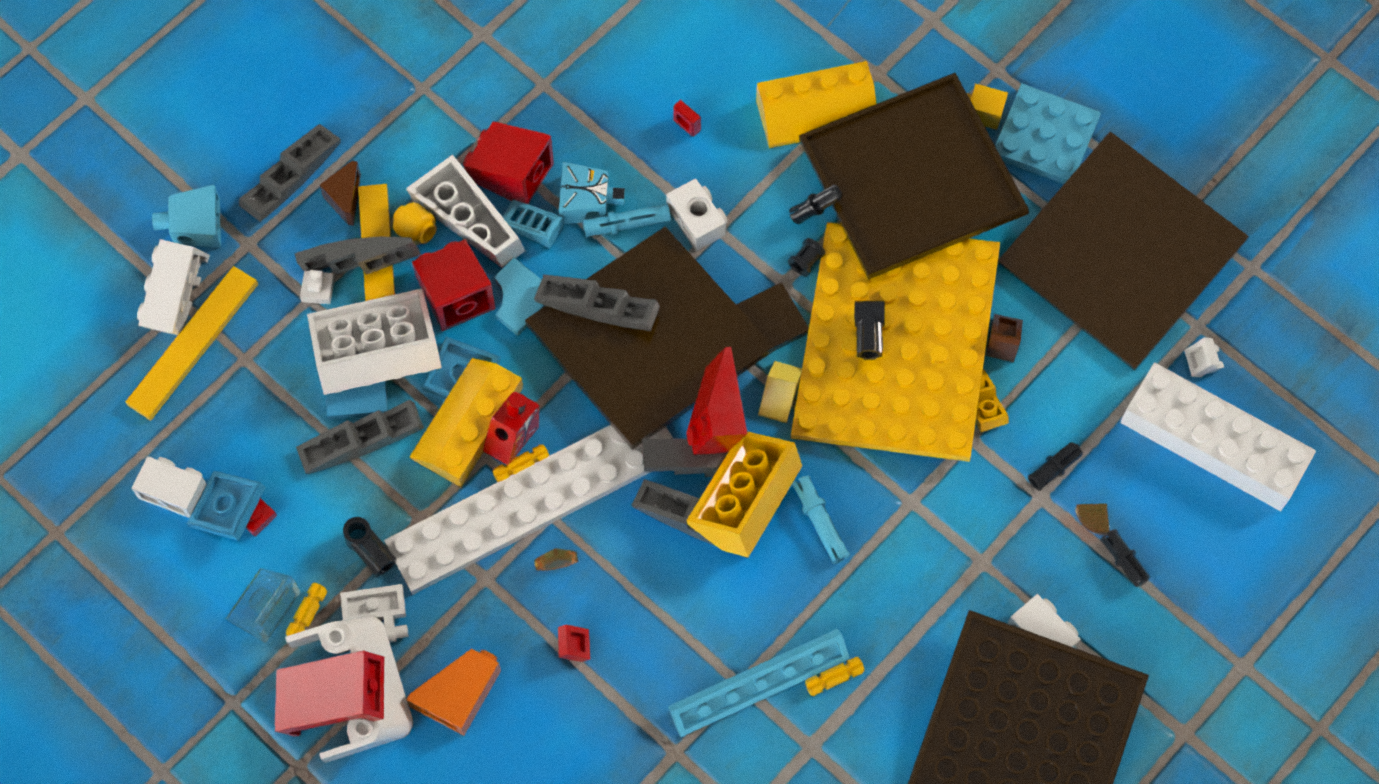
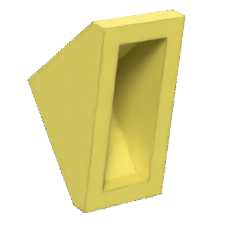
[758,361,802,423]

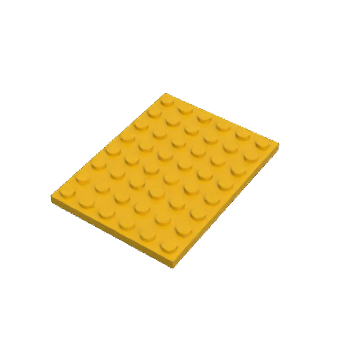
[791,222,1000,462]

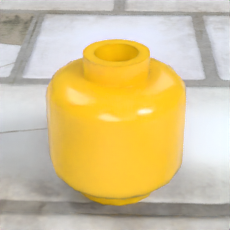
[393,202,437,245]

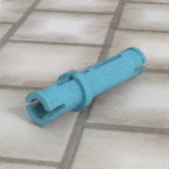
[582,203,671,238]
[792,475,850,564]

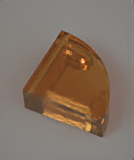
[1075,503,1110,536]
[534,548,579,571]

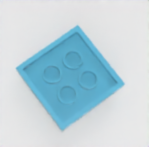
[995,83,1101,184]

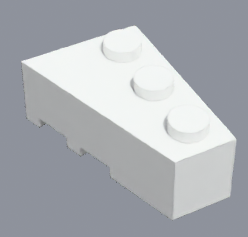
[137,239,210,336]

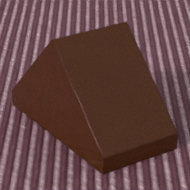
[320,161,361,226]
[985,314,1023,362]

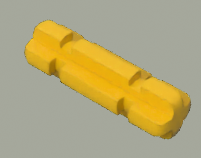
[492,444,549,482]
[286,582,327,636]
[805,657,865,696]

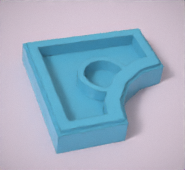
[494,258,546,336]

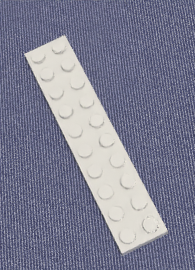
[384,425,673,595]

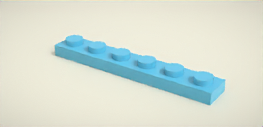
[668,629,850,737]

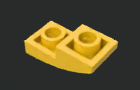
[976,369,1009,432]

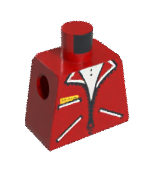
[483,392,540,465]

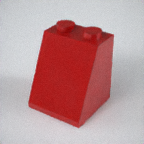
[463,121,554,204]
[412,239,496,332]

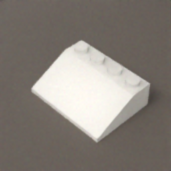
[307,288,442,395]

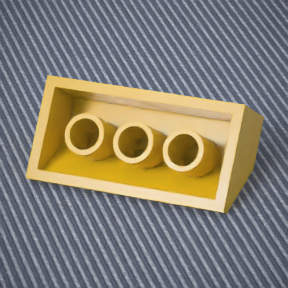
[756,61,877,148]
[409,358,523,488]
[686,431,802,557]

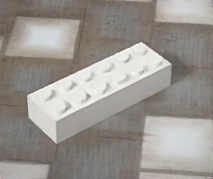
[1120,362,1316,511]

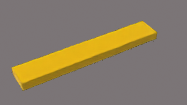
[358,184,395,301]
[125,266,258,421]

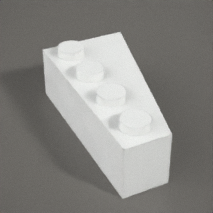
[406,155,525,268]

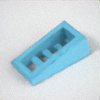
[503,199,564,249]

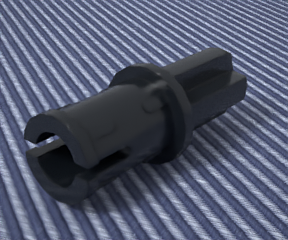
[789,185,843,224]
[1028,442,1083,491]
[1100,529,1150,587]

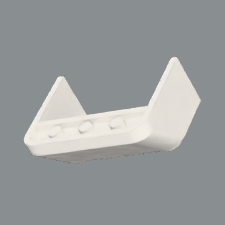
[285,617,413,763]

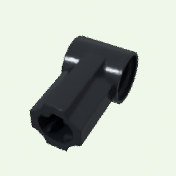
[854,301,885,360]
[343,517,397,578]

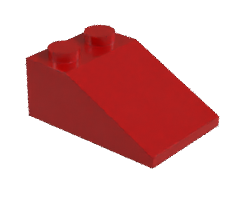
[687,347,748,455]

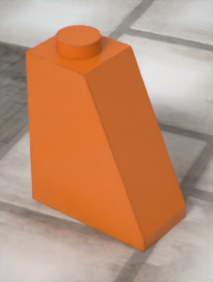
[406,648,501,736]

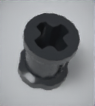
[787,238,825,277]

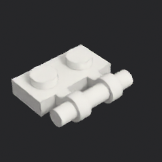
[340,584,409,643]

